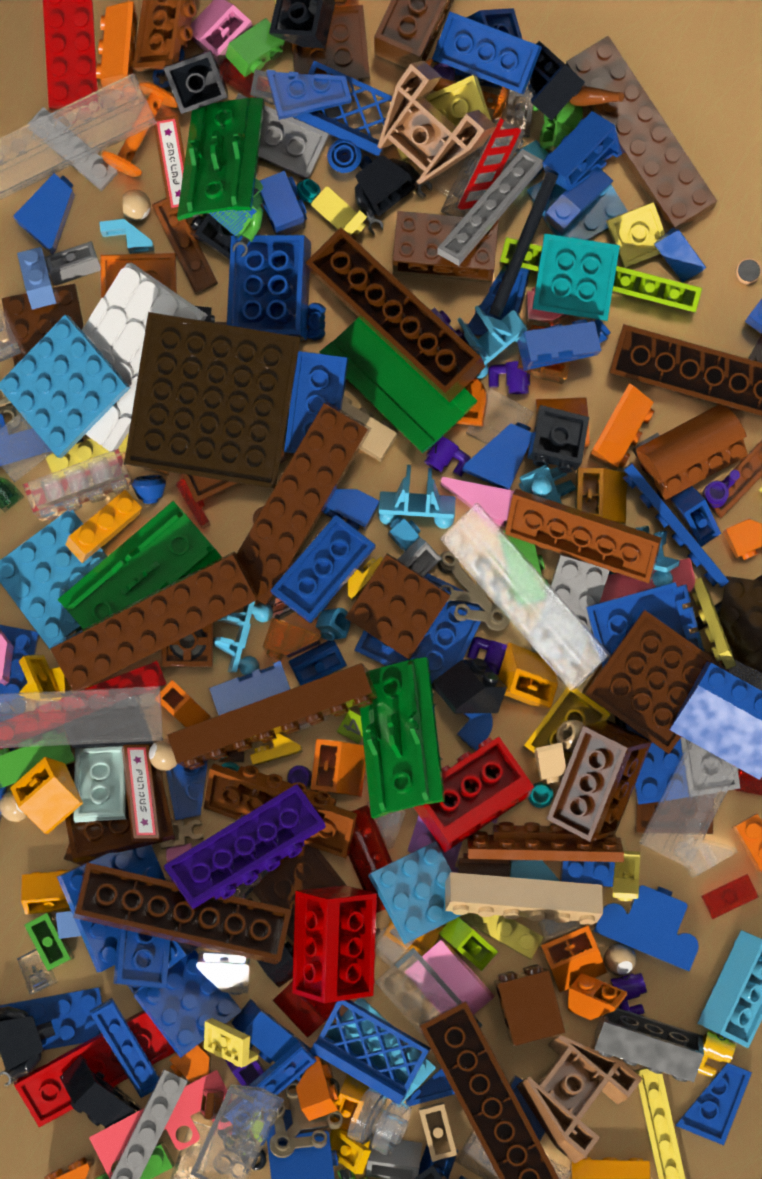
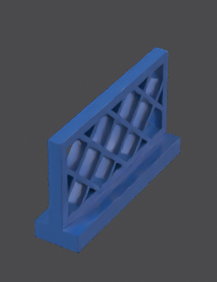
[293,61,393,157]
[310,1000,431,1104]

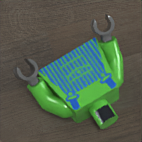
[193,178,263,257]

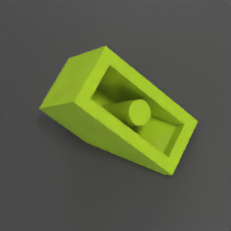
[439,917,498,971]

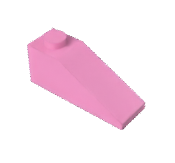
[441,477,514,527]

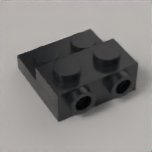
[190,213,234,261]
[527,405,589,473]

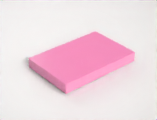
[406,938,494,1015]

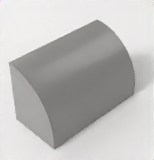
[365,1135,422,1179]

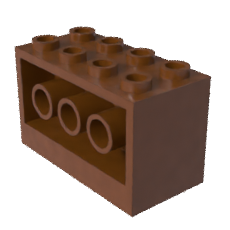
[374,0,454,69]
[393,211,499,283]
[547,720,652,842]
[494,964,566,1046]

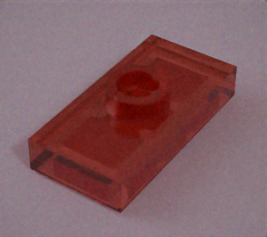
[176,478,211,529]
[701,874,759,919]

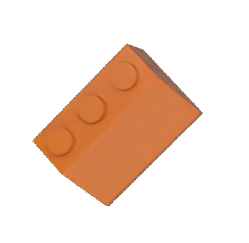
[96,1,138,89]
[589,383,655,471]

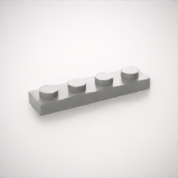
[27,107,118,192]

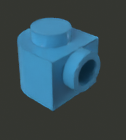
[388,516,421,552]
[315,608,351,641]

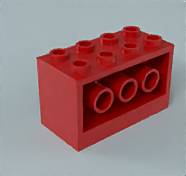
[413,736,534,853]
[292,885,377,1003]

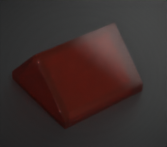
[273,981,336,1038]

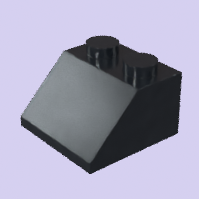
[269,0,335,49]
[432,658,507,714]

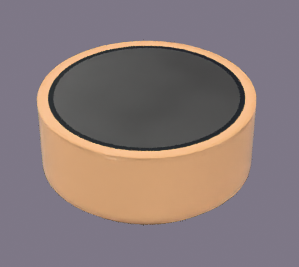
[735,258,762,285]

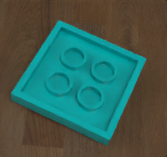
[532,234,620,321]

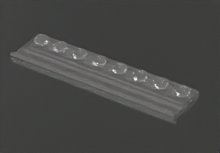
[0,73,157,200]
[440,503,610,691]
[639,660,762,868]
[0,686,163,748]

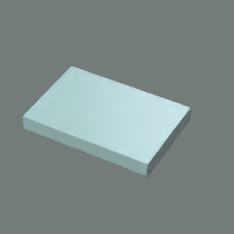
[73,746,127,823]

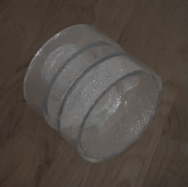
[347,1088,412,1157]

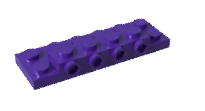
[164,784,326,909]

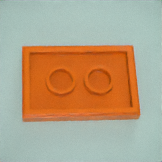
[101,253,177,298]

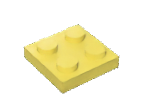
[606,202,665,268]

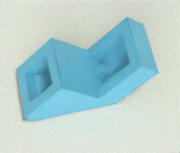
[99,219,155,254]

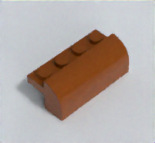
[636,404,748,501]

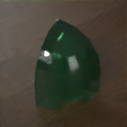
[0,477,24,512]

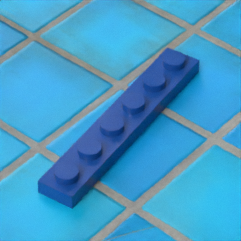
[623,464,729,588]

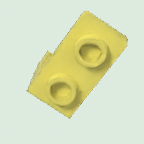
[311,186,367,236]
[612,851,640,901]

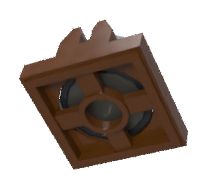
[161,622,214,668]

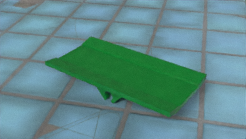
[177,97,265,221]
[319,317,478,454]
[57,501,222,629]
[360,657,445,819]

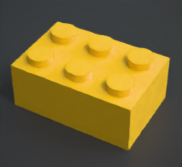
[523,683,611,768]

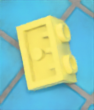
[204,1018,259,1068]

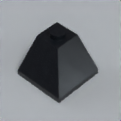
[163,50,228,114]

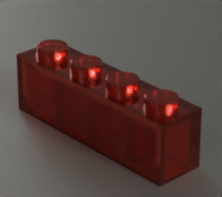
[348,805,392,913]

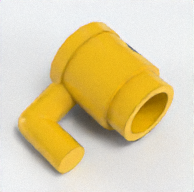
[698,1030,736,1078]

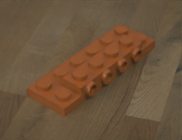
[132,0,197,72]
[505,489,662,583]
[204,763,357,859]
[467,822,624,862]

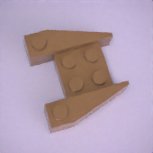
[377,60,497,184]
[516,1035,643,1163]

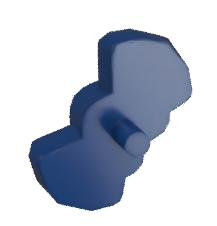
[307,303,326,341]

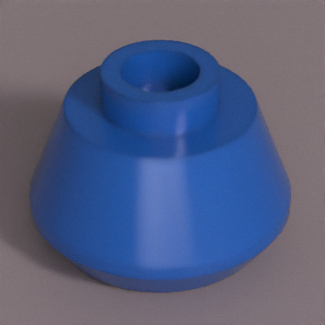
[327,139,362,173]
[132,475,166,504]

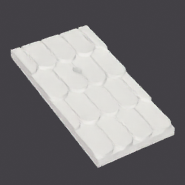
[82,263,208,453]

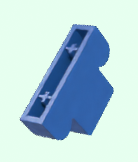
[592,885,699,971]
[264,1109,338,1179]

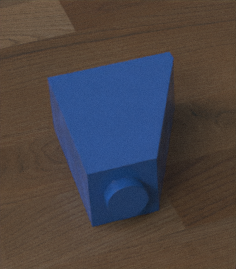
[13,173,75,255]
[463,422,533,490]

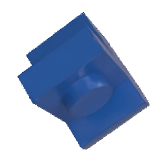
[457,713,493,751]

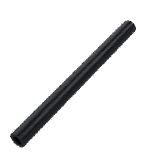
[489,171,558,317]

